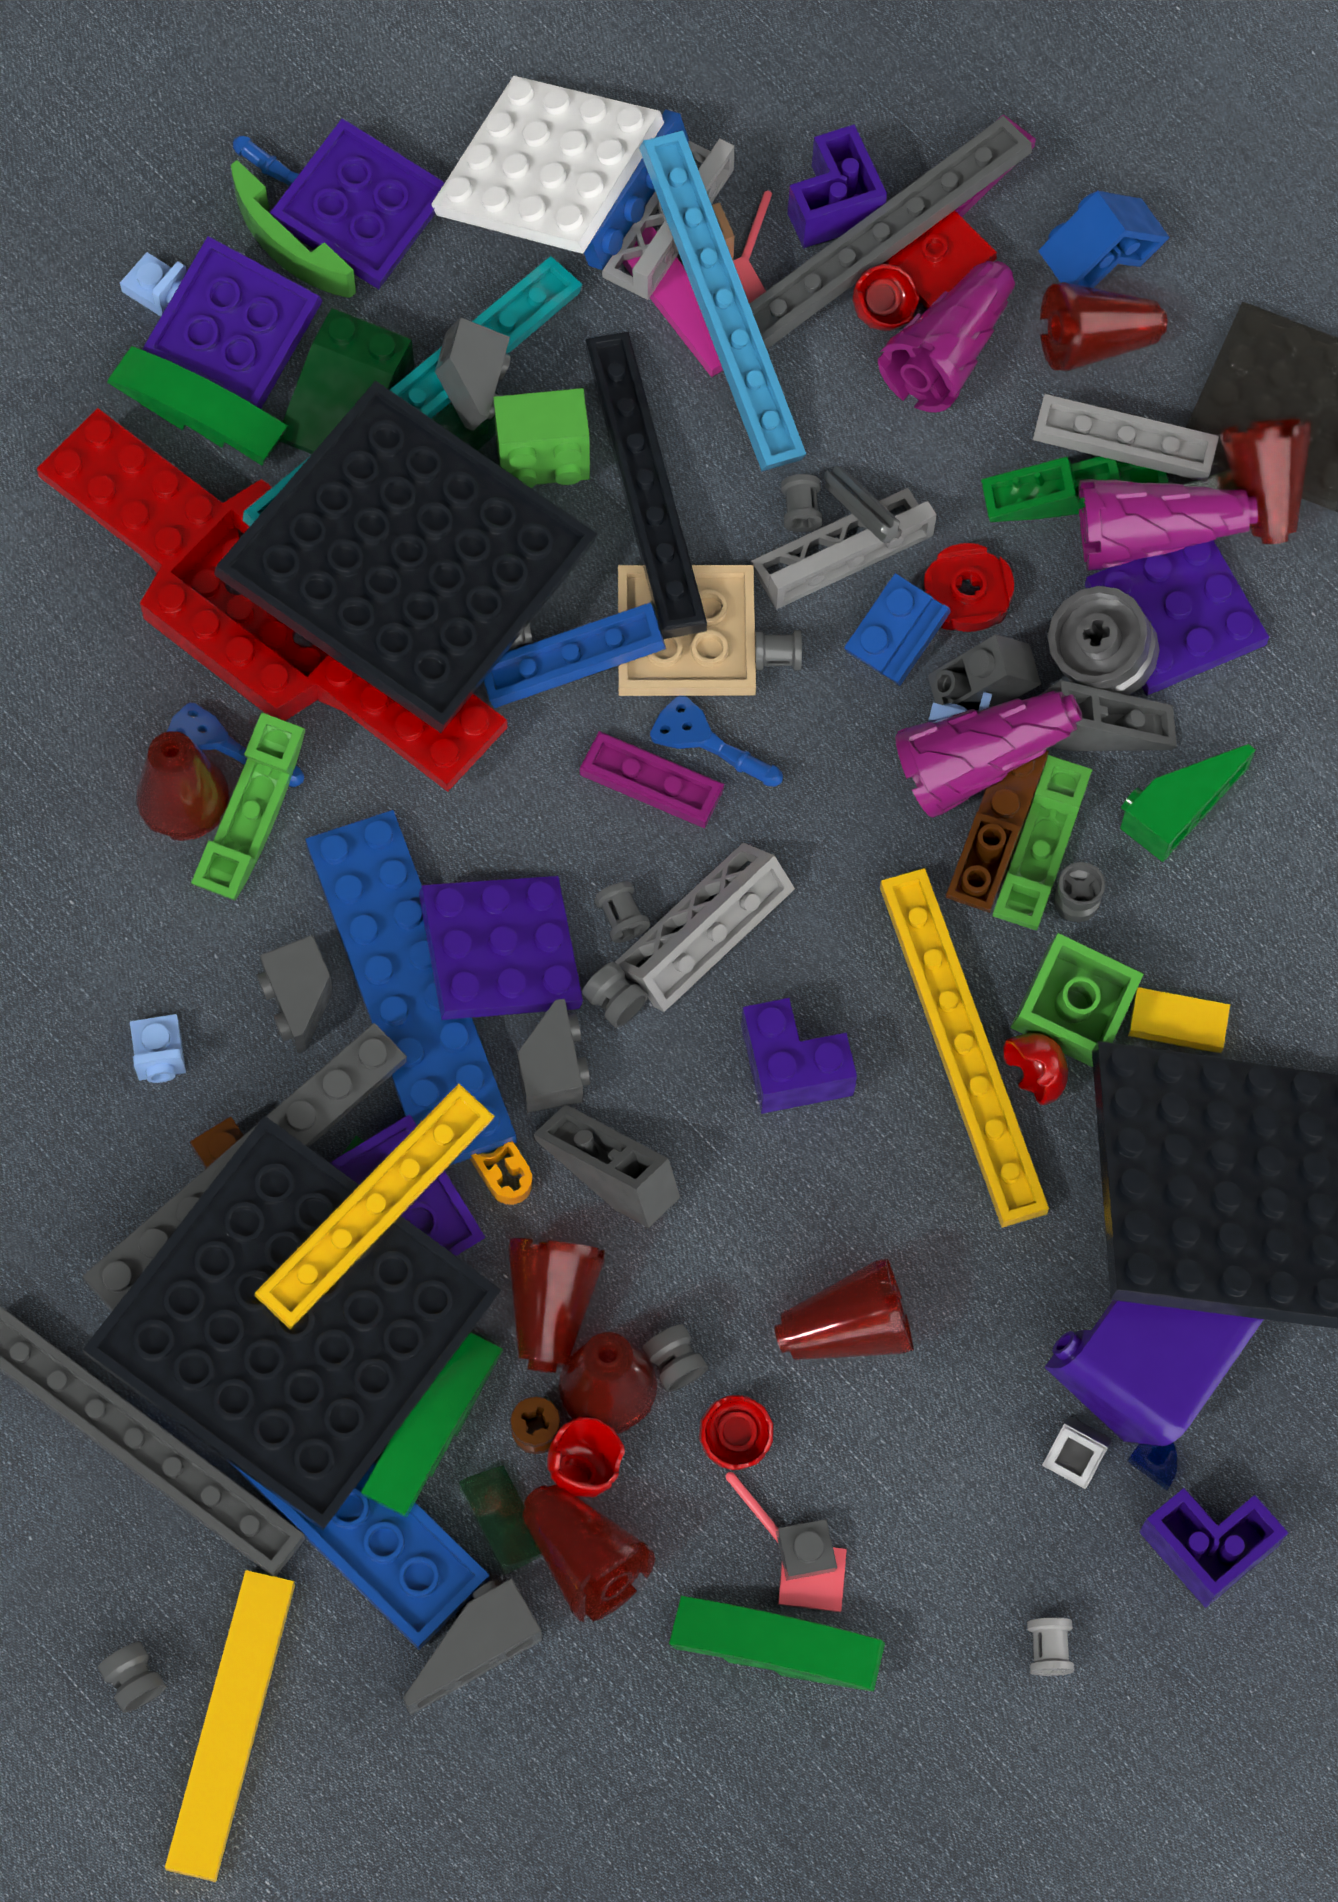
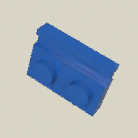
[844,573,951,686]

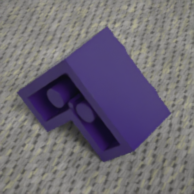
[787,124,887,249]
[741,998,857,1114]
[1139,1488,1288,1609]

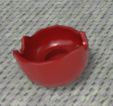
[852,263,920,332]
[1003,1032,1068,1105]
[699,1395,774,1470]
[547,1416,625,1498]

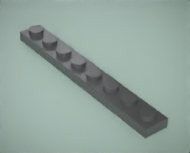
[749,116,1032,349]
[82,1023,407,1312]
[0,1306,306,1577]

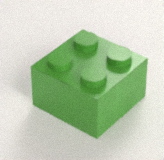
[494,388,590,488]
[1010,933,1144,1067]

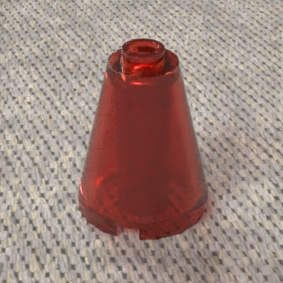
[1040,282,1168,372]
[1220,419,1311,544]
[136,731,229,841]
[508,1238,606,1373]
[774,1258,914,1360]
[559,1332,657,1434]
[522,1485,656,1622]

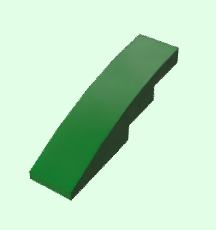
[107,346,288,466]
[981,456,1170,522]
[361,1332,503,1518]
[669,1596,885,1692]

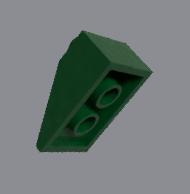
[279,308,415,454]

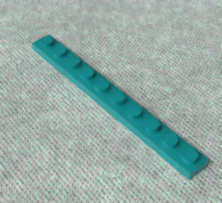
[242,256,582,527]

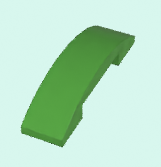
[231,160,356,298]
[191,712,305,901]
[993,755,1092,931]

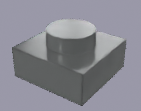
[776,1519,837,1581]

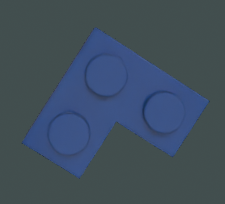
[1038,190,1170,293]

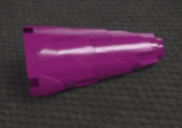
[877,261,1015,413]
[1079,479,1258,571]
[895,690,1083,818]

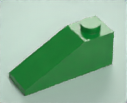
[1120,744,1256,862]

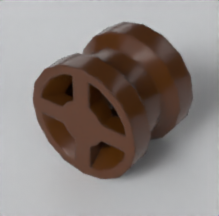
[510,1397,560,1454]

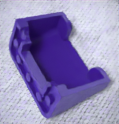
[1044,1300,1264,1446]

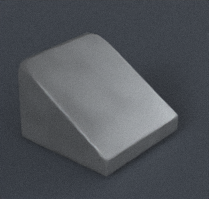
[1042,1417,1112,1489]

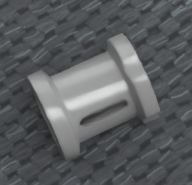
[1027,1618,1074,1676]

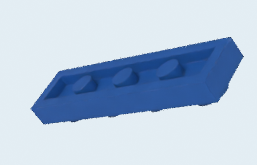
[584,109,689,270]
[484,602,666,708]

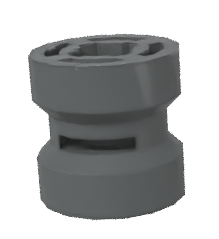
[1054,862,1105,923]
[582,962,648,1028]
[642,1324,709,1392]
[97,1642,166,1713]

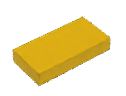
[1128,987,1230,1053]

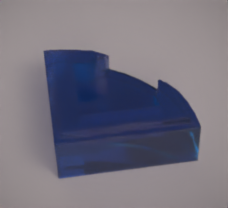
[1127,1443,1177,1490]

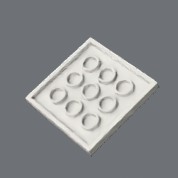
[432,76,664,254]

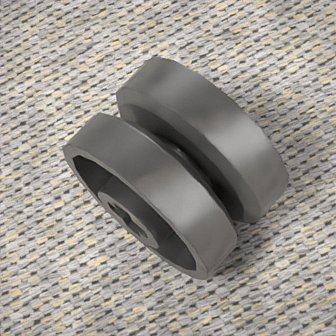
[1048,586,1160,695]

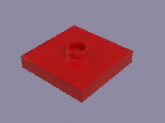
[883,210,997,309]

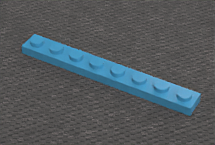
[639,131,806,471]

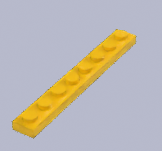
[880,868,1049,1228]

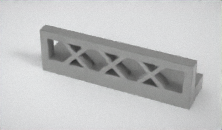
[602,138,735,300]
[1033,394,1219,482]
[751,488,937,610]
[615,843,795,1012]

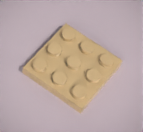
[618,565,756,696]

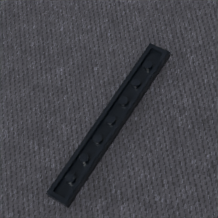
[586,331,707,639]

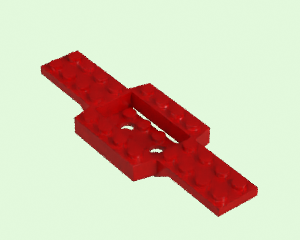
[36,408,508,792]

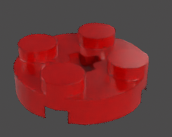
[923,543,1014,632]

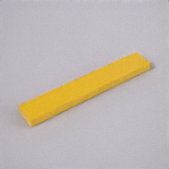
[254,1084,495,1329]
[165,1570,295,1882]

